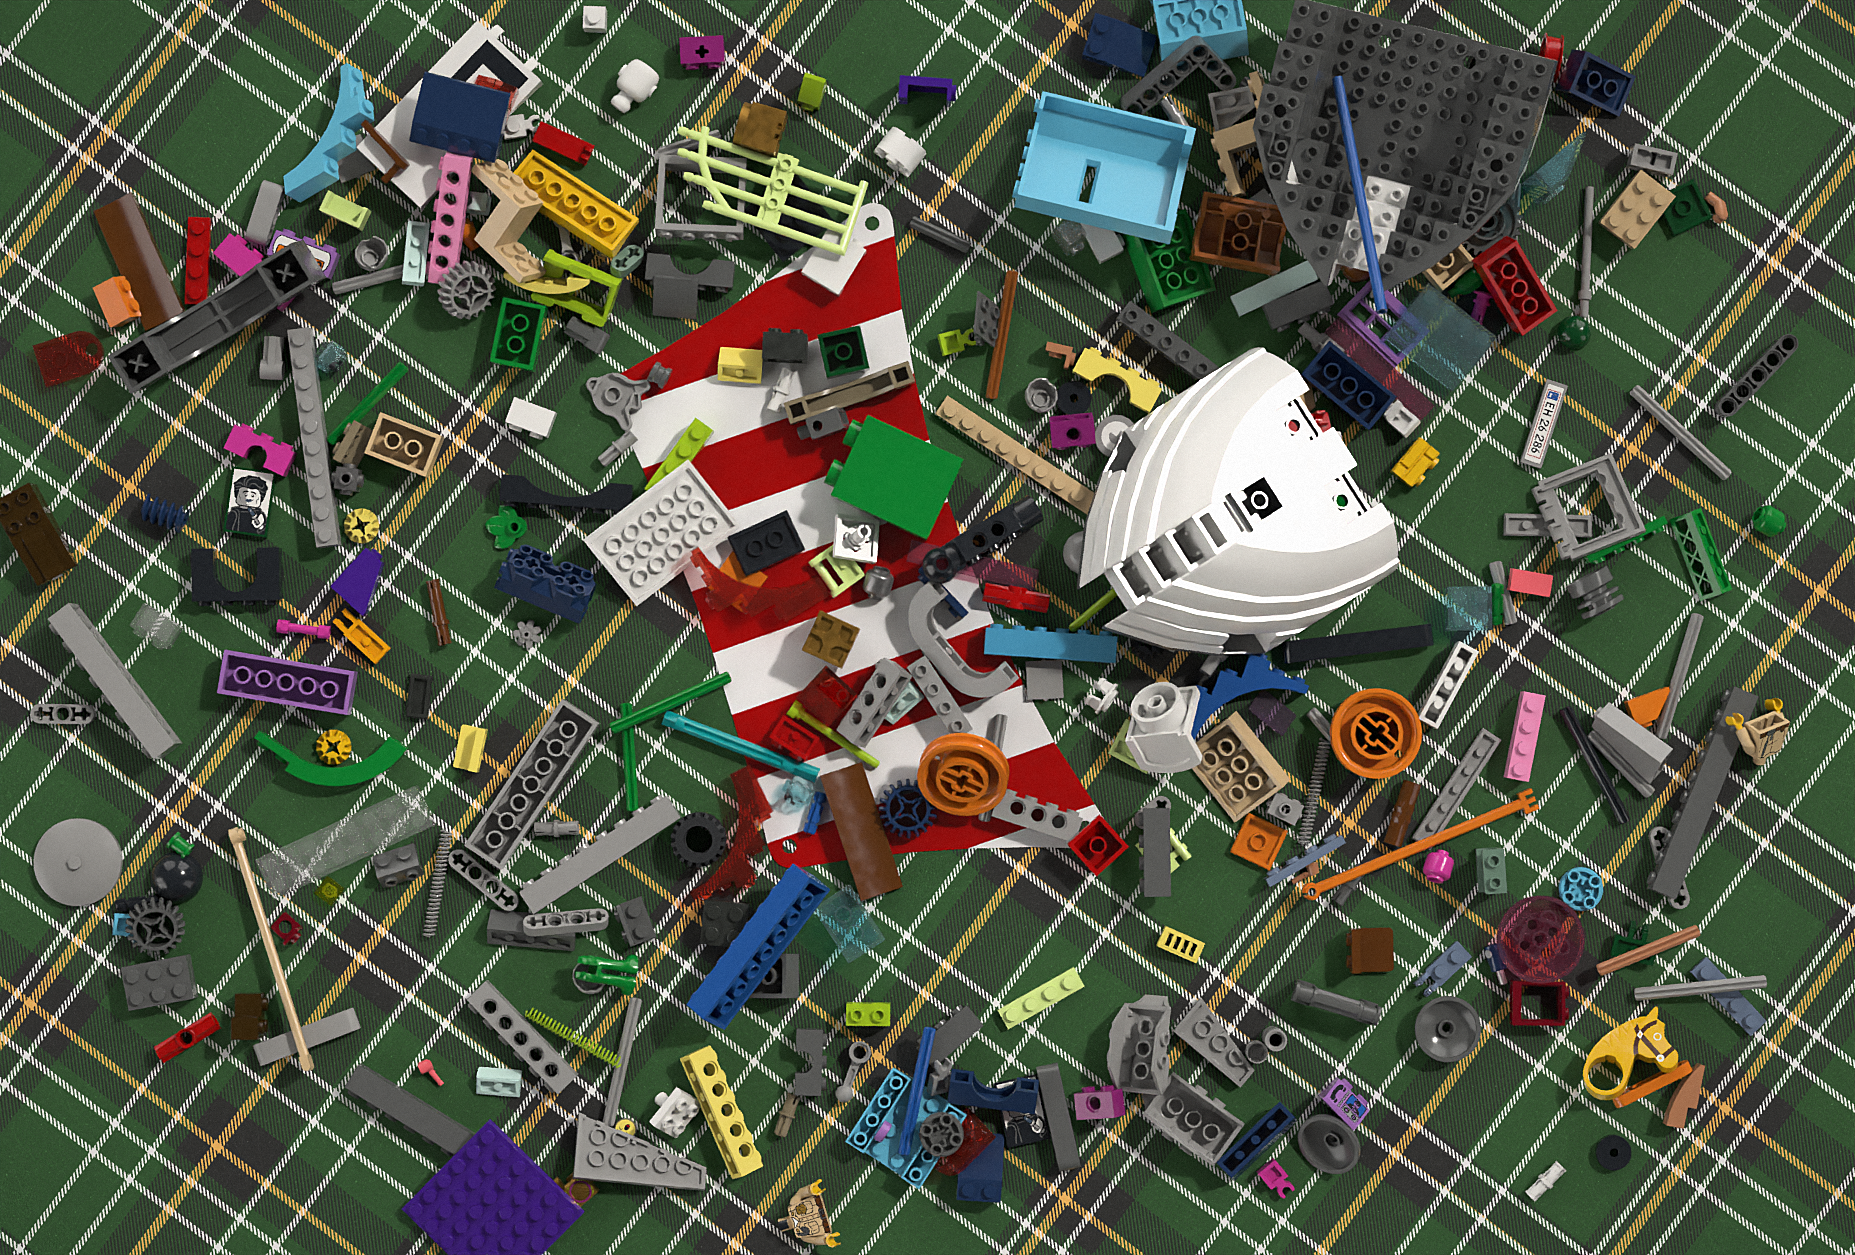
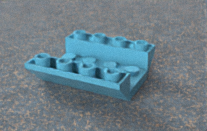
[1151,0,1249,66]
[845,1067,967,1189]

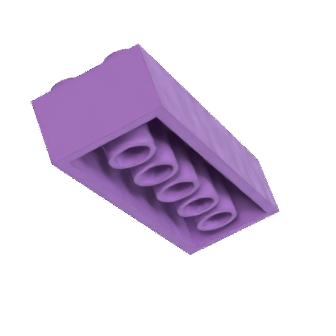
[217,650,358,715]

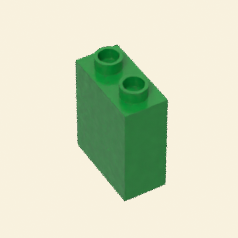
[824,415,964,541]

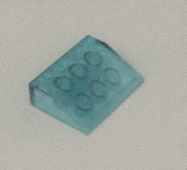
[1521,131,1587,205]
[1384,283,1497,391]

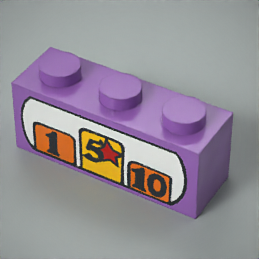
[267,228,341,280]

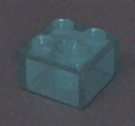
[1444,586,1492,631]

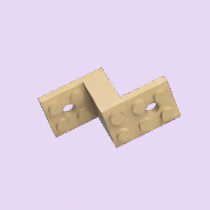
[1211,71,1265,198]
[471,159,547,283]

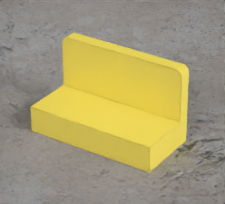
[718,347,763,384]
[453,725,488,773]

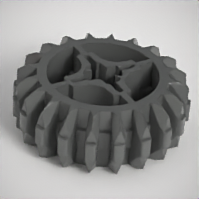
[125,897,185,956]

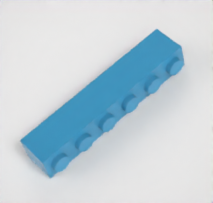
[984,624,1117,663]

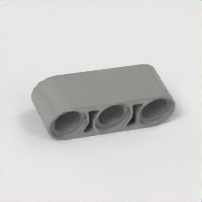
[245,180,285,247]

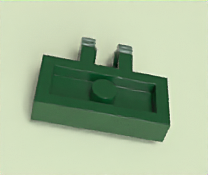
[1609,920,1656,966]

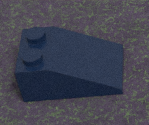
[1082,13,1157,78]
[1555,49,1636,117]
[956,1131,1004,1203]

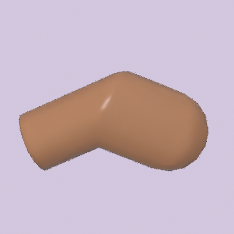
[1704,191,1728,224]

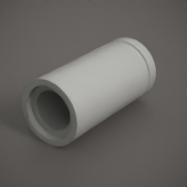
[1261,1026,1287,1051]

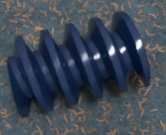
[141,493,190,533]

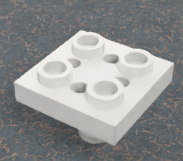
[832,513,880,564]
[649,1087,701,1138]

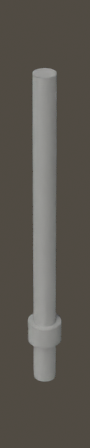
[1578,186,1594,318]

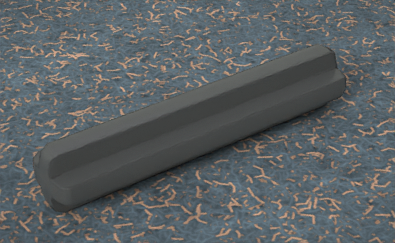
[909,216,971,253]

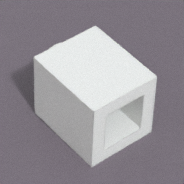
[583,6,607,33]

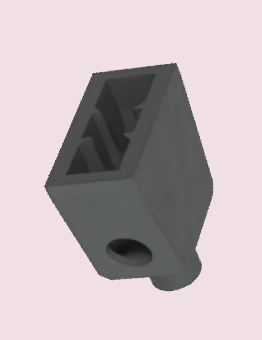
[797,407,850,440]

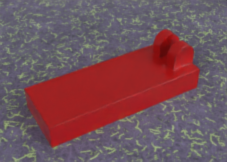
[532,121,595,166]

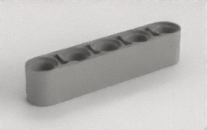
[253,1008,361,1066]

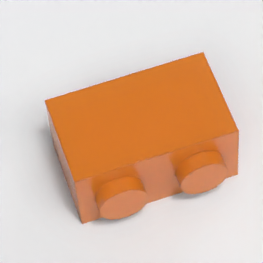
[93,276,142,328]

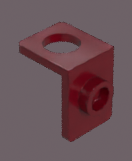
[271,912,303,946]

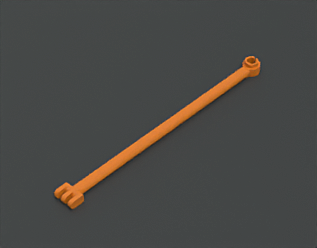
[1302,788,1539,900]

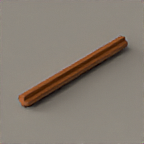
[986,270,1018,399]

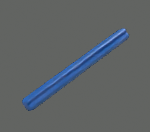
[898,1027,936,1155]

